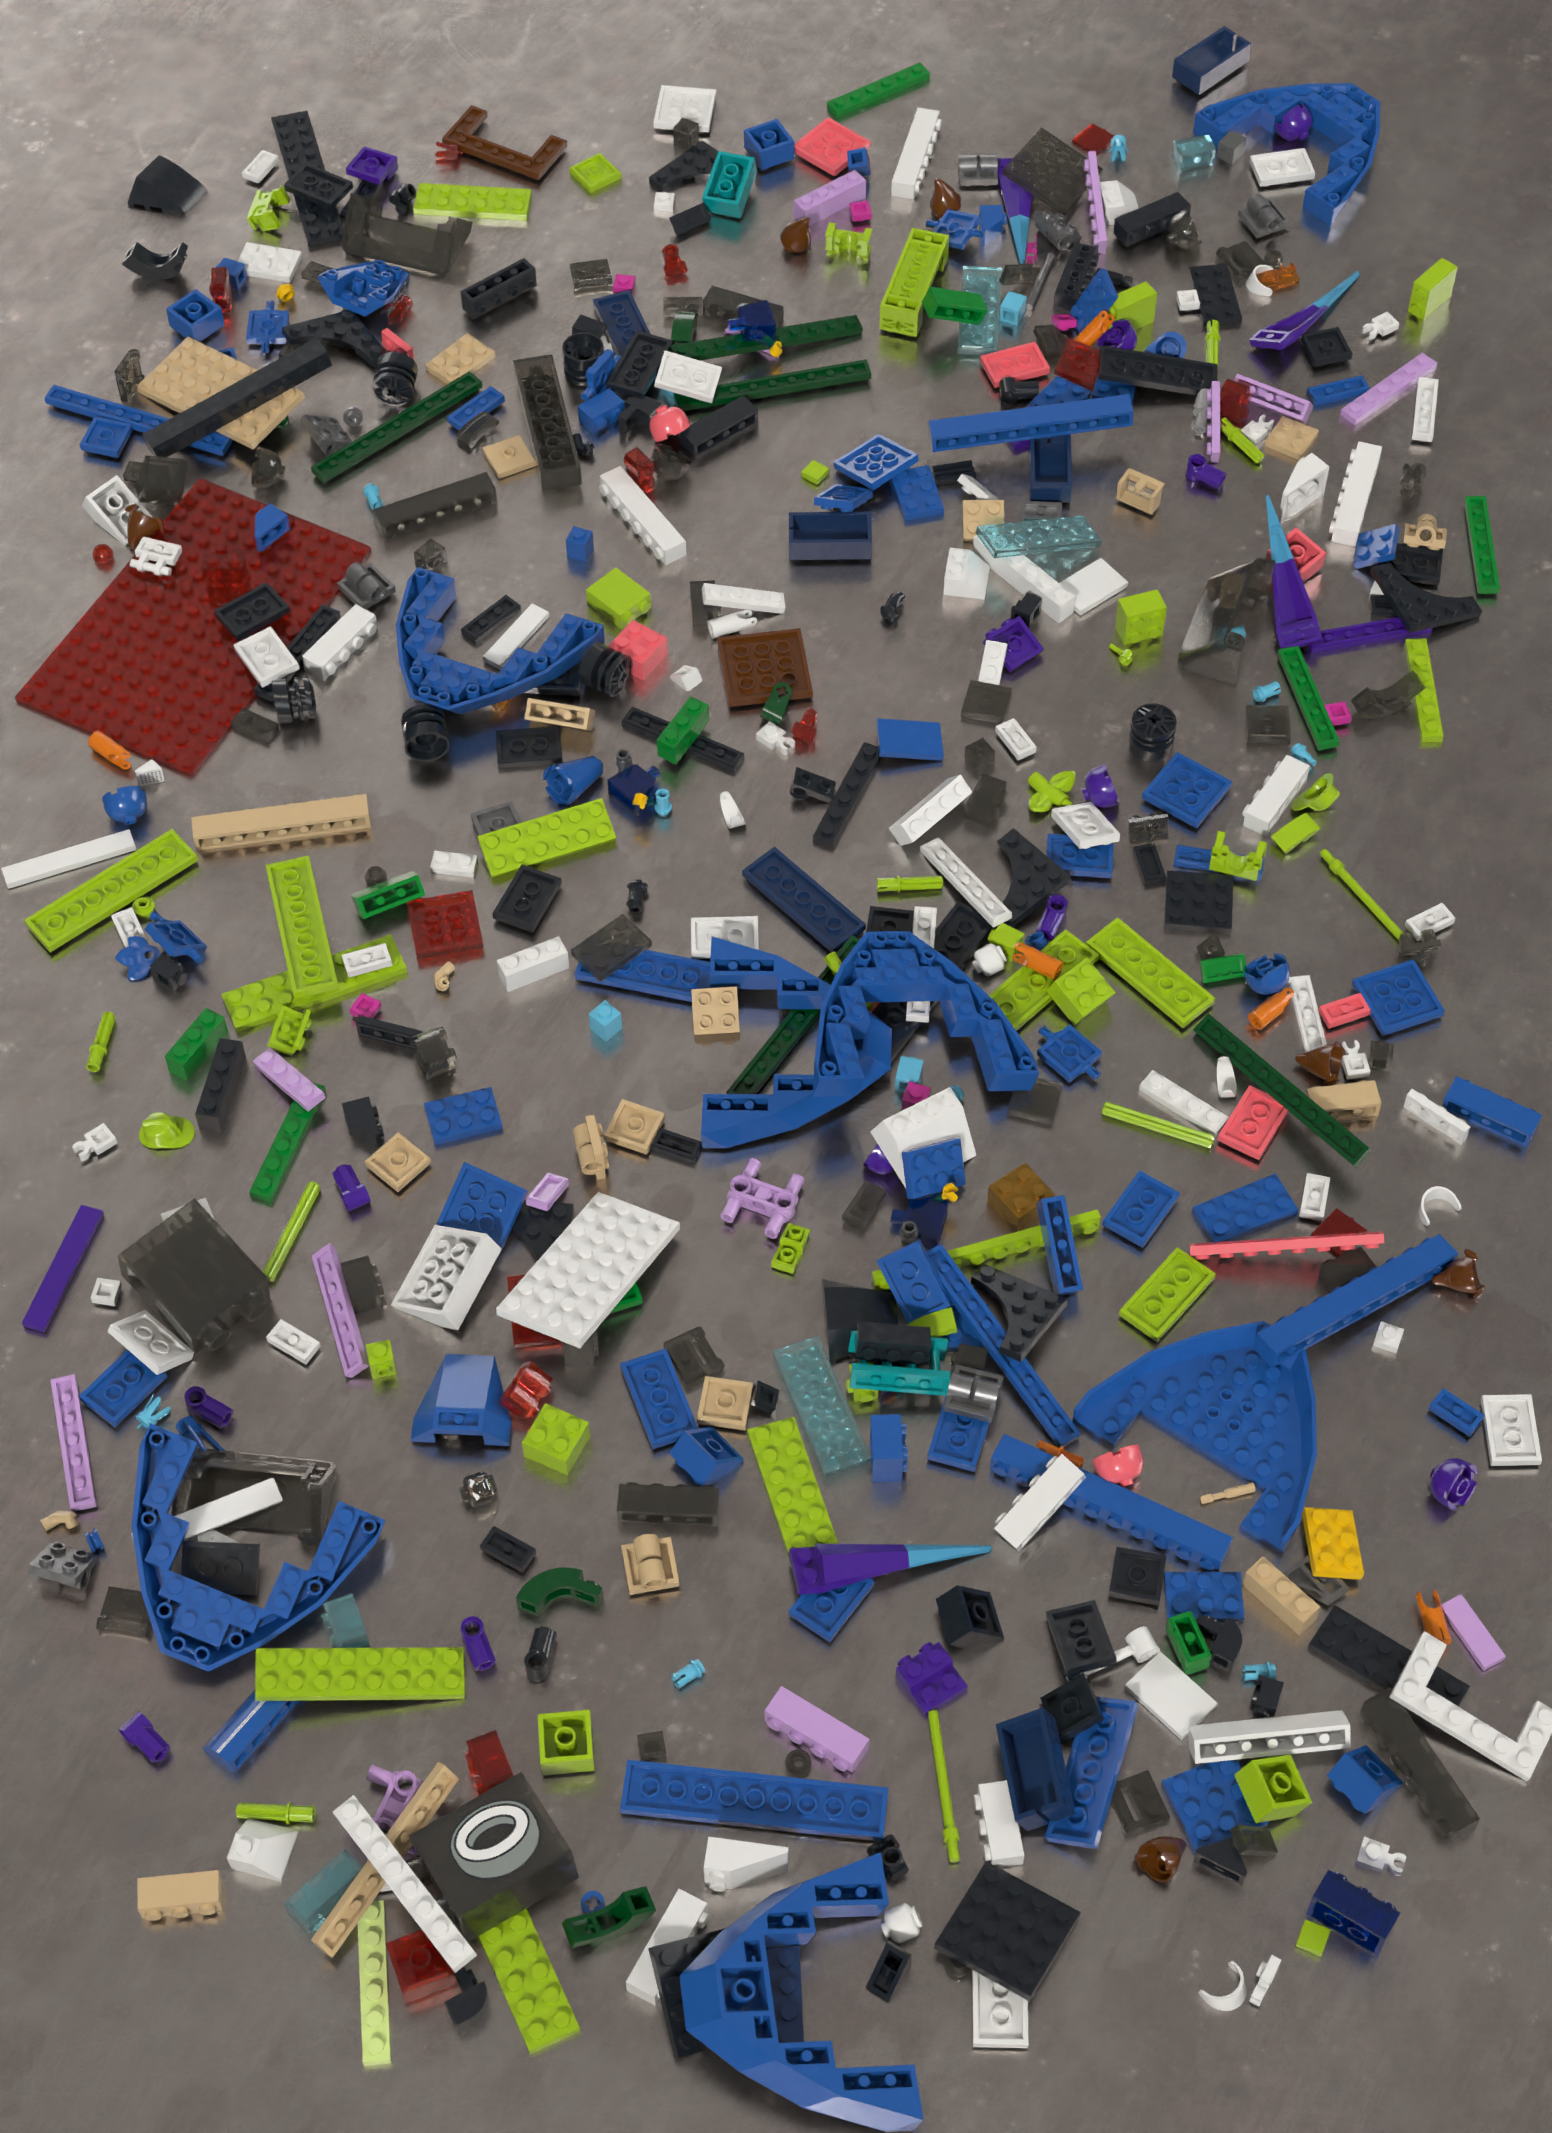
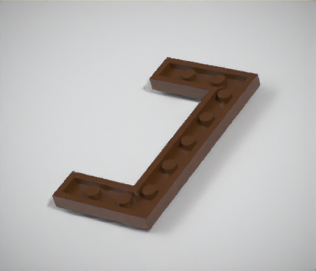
[442,105,568,180]

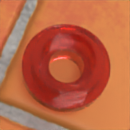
[92,544,114,563]

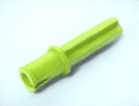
[1205,320,1221,367]
[1220,418,1264,464]
[877,875,943,893]
[85,1012,116,1072]
[236,1802,316,1824]

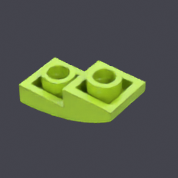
[1271,813,1320,855]
[771,1223,811,1274]
[907,1307,957,1338]

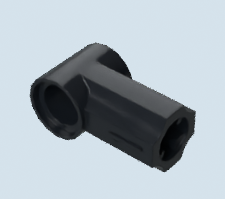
[999,377,1039,404]
[524,1626,557,1682]

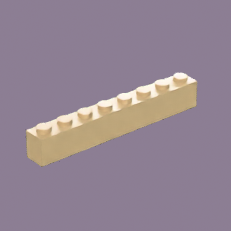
[191,794,371,851]

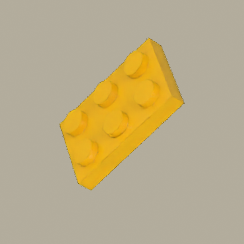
[1302,1507,1364,1580]

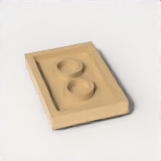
[425,333,495,384]

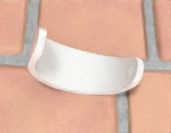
[1246,265,1274,296]
[720,791,746,829]
[1216,1057,1237,1098]
[1419,1186,1461,1226]
[1198,1960,1247,2011]

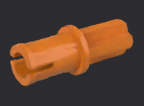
[1036,1440,1084,1469]

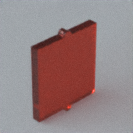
[1072,123,1115,156]
[1311,1208,1368,1259]

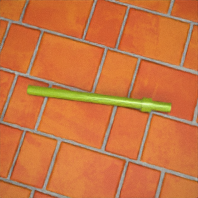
[1320,848,1410,946]
[928,1710,960,1862]

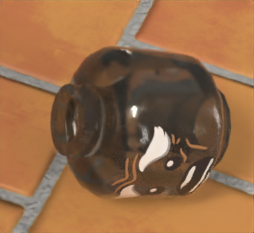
[459,1471,498,1507]

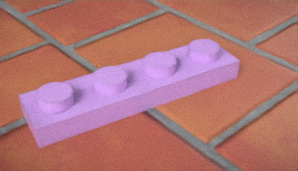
[1206,381,1220,463]
[252,1048,326,1111]

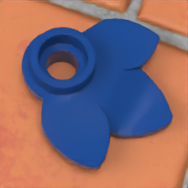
[115,936,161,980]

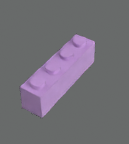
[793,170,866,226]
[1229,374,1314,425]
[764,1686,870,1774]

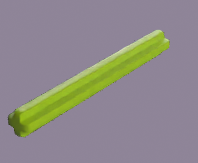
[1102,1102,1214,1148]
[261,1181,320,1282]

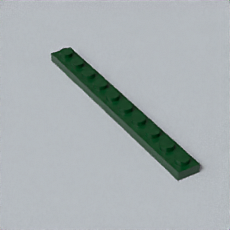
[670,315,863,361]
[674,359,871,411]
[311,371,482,483]
[726,935,860,1094]
[1193,1013,1372,1168]

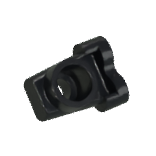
[389,183,416,214]
[866,1834,909,1881]

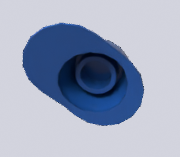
[1144,331,1187,358]

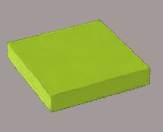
[569,153,622,193]

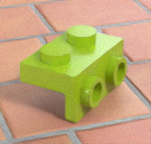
[266,1005,312,1057]

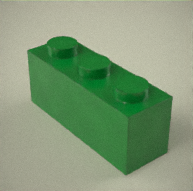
[922,286,988,325]
[657,696,710,764]
[351,871,425,919]
[165,1008,228,1081]

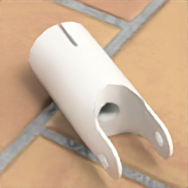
[707,609,757,639]

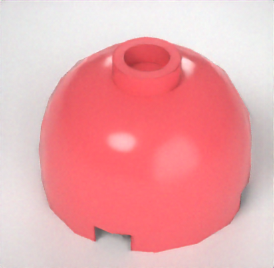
[649,405,690,442]
[1093,1444,1144,1488]

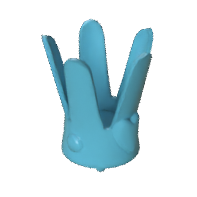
[1109,135,1129,161]
[136,1394,171,1429]

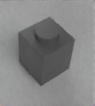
[1216,130,1247,164]

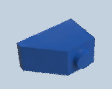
[979,205,1007,246]
[255,503,290,552]

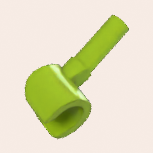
[1109,643,1132,666]

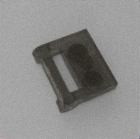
[1216,240,1266,280]
[569,259,613,291]
[114,349,145,402]
[663,1326,725,1385]
[96,1586,152,1637]
[1112,1770,1170,1835]

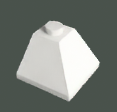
[227,1819,299,1882]

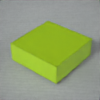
[801,460,829,485]
[1296,1919,1331,1957]

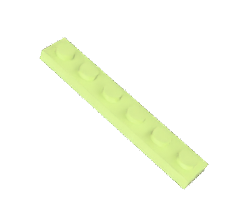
[358,1900,391,2066]

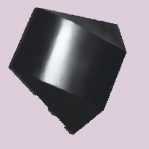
[128,155,208,215]
[822,1279,899,1365]

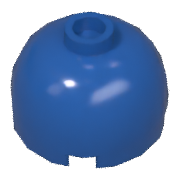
[102,786,147,825]
[1243,953,1290,996]

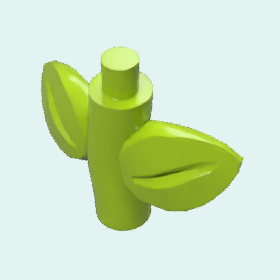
[1028,770,1076,812]

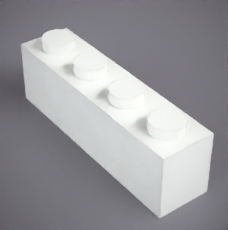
[302,604,378,681]
[1242,755,1310,837]
[889,775,972,846]
[994,1454,1086,1552]
[626,1889,710,2006]

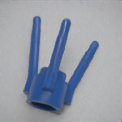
[176,1416,227,1469]

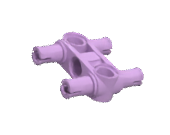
[721,1158,804,1239]
[366,1764,442,1856]

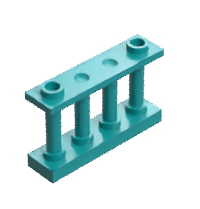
[848,1331,951,1396]

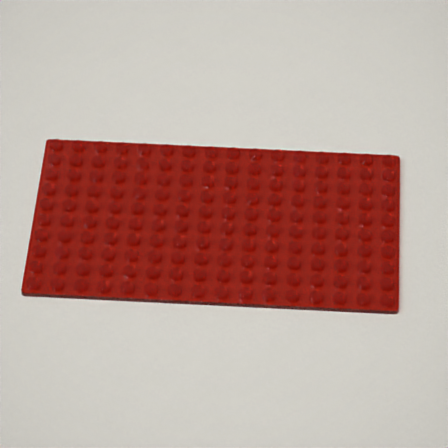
[15,479,371,777]

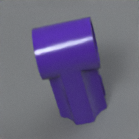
[1185,454,1227,489]
[1036,894,1068,941]
[332,1164,371,1211]
[184,1386,233,1429]
[461,1616,496,1671]
[118,1711,170,1764]

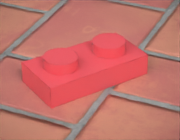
[381,328,414,360]
[1319,993,1371,1029]

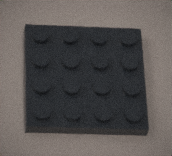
[934,1861,1081,2002]

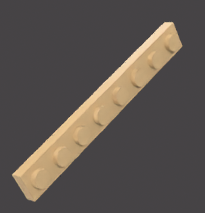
[311,1762,459,1958]

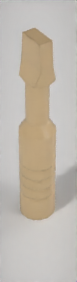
[1199,1482,1256,1504]

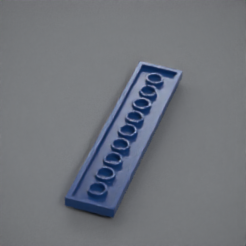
[620,1760,888,1841]

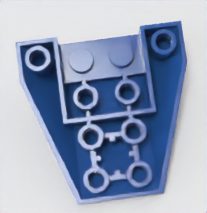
[318,260,409,316]
[411,1354,512,1446]

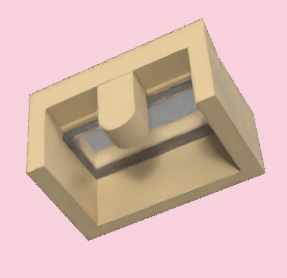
[1116,468,1165,515]

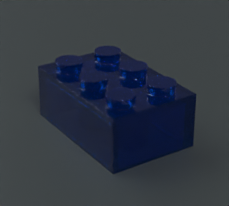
[1306,1870,1401,1958]

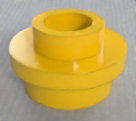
[276,284,295,302]

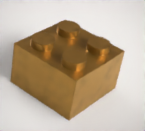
[987,1162,1055,1232]

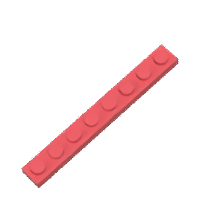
[1189,1231,1384,1259]

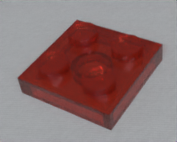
[1054,338,1100,388]

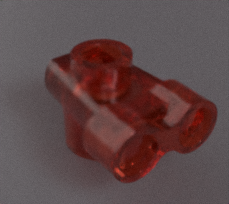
[662,244,688,278]
[791,708,818,744]

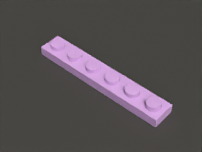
[1084,151,1107,254]
[1340,352,1437,425]
[312,1244,369,1378]
[50,1374,97,1512]

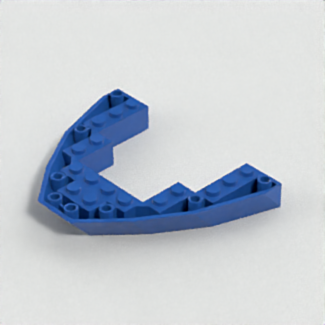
[1193,83,1380,226]
[396,567,605,714]
[813,931,1039,1097]
[701,936,892,1148]
[131,1423,385,1672]
[680,1852,924,2132]

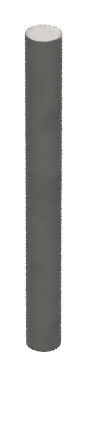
[1026,253,1055,310]

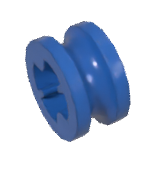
[1025,931,1048,951]
[84,1528,104,1553]
[581,1891,605,1914]

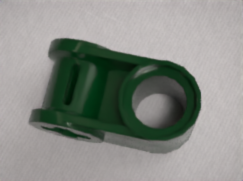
[760,682,792,725]

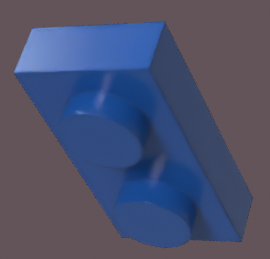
[1428,1388,1485,1437]

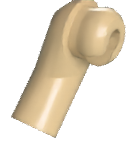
[433,961,455,991]
[40,1511,79,1531]

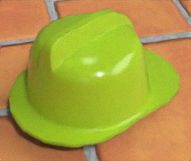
[1291,773,1340,811]
[139,1112,195,1149]

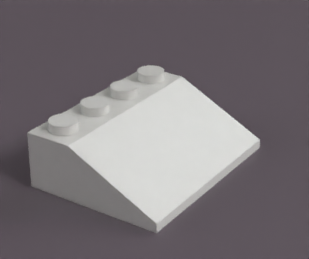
[871,1087,976,1188]
[391,1225,502,1330]

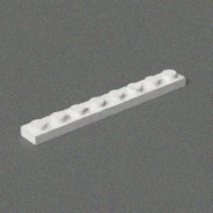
[333,1795,477,1973]

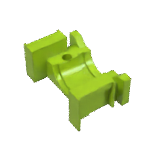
[246,185,291,232]
[825,222,873,261]
[1209,831,1267,881]

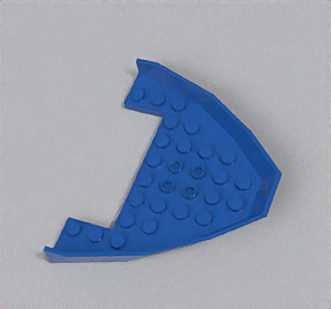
[1072,1321,1317,1555]

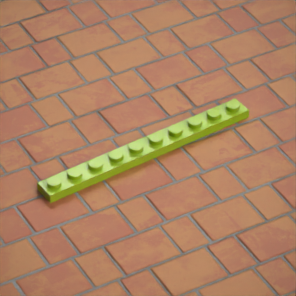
[871,1209,1101,1291]

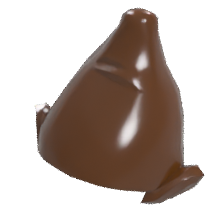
[930,178,961,219]
[780,217,811,253]
[125,504,164,549]
[1295,1041,1346,1086]
[1432,1249,1485,1299]
[1134,1836,1186,1883]

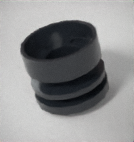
[562,332,604,386]
[372,352,418,406]
[578,642,633,697]
[272,675,316,725]
[1128,703,1177,761]
[401,704,450,762]

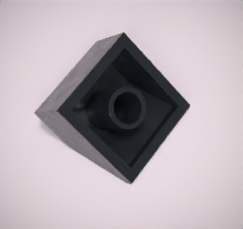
[936,1585,1004,1648]

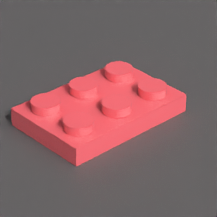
[980,342,1050,388]
[1217,1085,1289,1160]

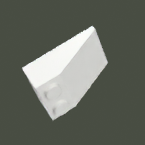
[1278,453,1329,524]
[82,475,152,546]
[704,1837,789,1892]

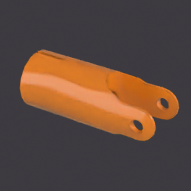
[1073,311,1115,352]
[88,731,131,770]
[1013,943,1064,980]
[1248,988,1294,1030]
[1416,1590,1452,1646]

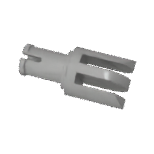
[1193,388,1210,434]

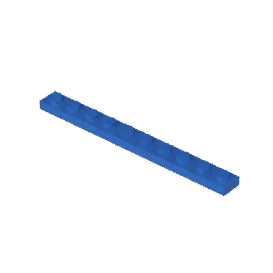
[44,385,232,456]
[927,1244,1081,1448]

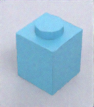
[999,291,1027,326]
[589,1000,622,1042]
[895,1056,924,1093]

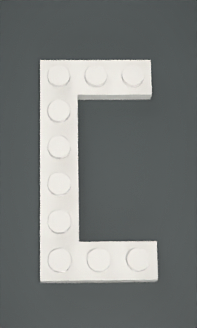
[1389,1631,1552,1781]

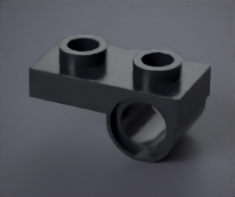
[789,767,836,803]

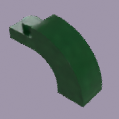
[671,311,698,345]
[516,1567,603,1616]
[562,1886,656,1948]

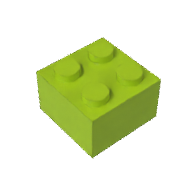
[1115,589,1167,645]
[1046,958,1116,1026]
[522,1403,591,1476]
[538,1710,595,1776]
[1234,1754,1312,1823]

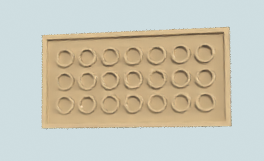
[136,337,305,449]

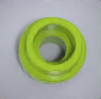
[132,897,155,918]

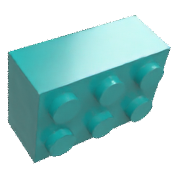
[702,151,757,218]

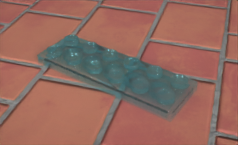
[957,266,1002,355]
[975,516,1102,558]
[773,1336,871,1478]

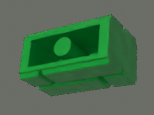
[1165,1611,1212,1675]

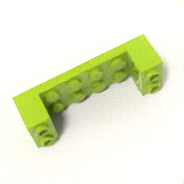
[879,228,949,337]

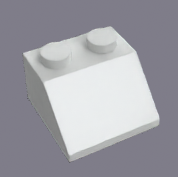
[1100,180,1139,226]
[943,547,990,600]

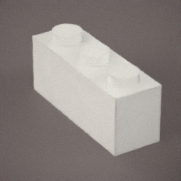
[497,936,569,992]
[973,1780,1024,1868]

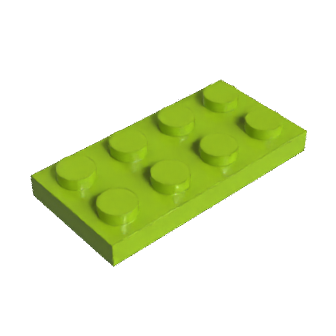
[1119,1247,1216,1342]

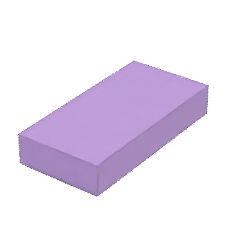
[526,1173,569,1211]

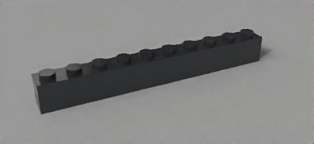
[142,338,332,462]

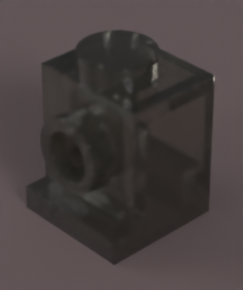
[414,538,448,571]

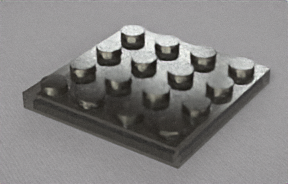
[1002,127,1103,216]

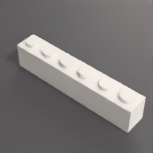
[891,107,942,200]
[1329,442,1382,547]
[599,466,686,565]
[973,527,1075,624]
[1188,1710,1351,1764]

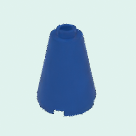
[543,756,603,806]

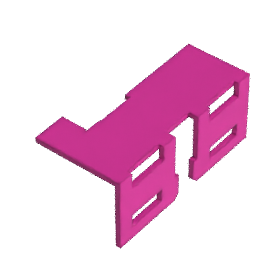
[1024,234,1037,266]

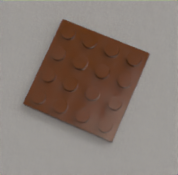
[717,628,813,707]

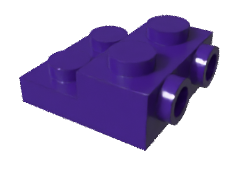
[346,146,398,185]
[983,616,1044,672]
[896,1642,968,1716]

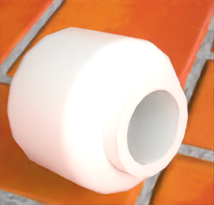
[972,943,1007,977]
[881,1903,923,1944]

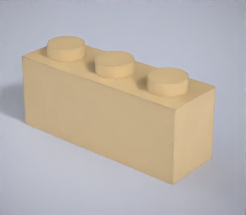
[524,698,595,731]
[1306,1080,1382,1121]
[1243,1556,1320,1636]
[137,1870,223,1921]

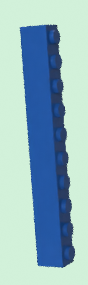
[929,394,1134,452]
[1253,1234,1459,1368]
[990,1434,1233,1572]

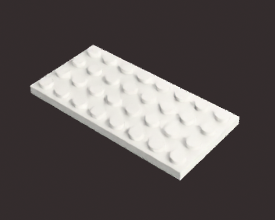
[496,1192,680,1348]

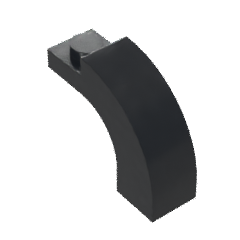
[121,242,188,280]

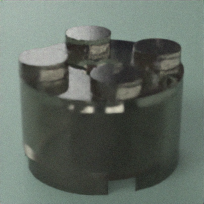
[410,1027,457,1080]

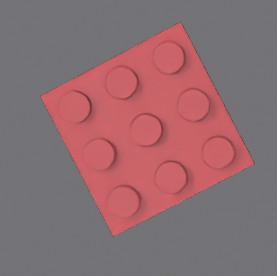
[794,117,871,176]

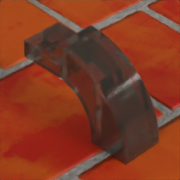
[1351,670,1426,719]

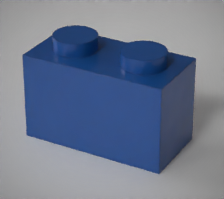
[578,388,625,433]

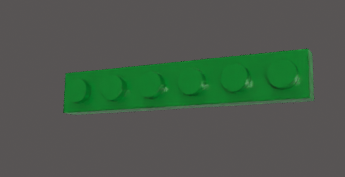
[827,62,930,118]
[1464,496,1500,594]
[1277,646,1340,751]
[249,1082,326,1203]

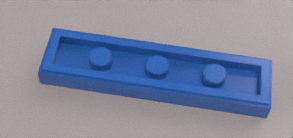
[1173,845,1265,880]

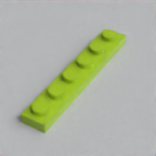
[1404,639,1444,742]

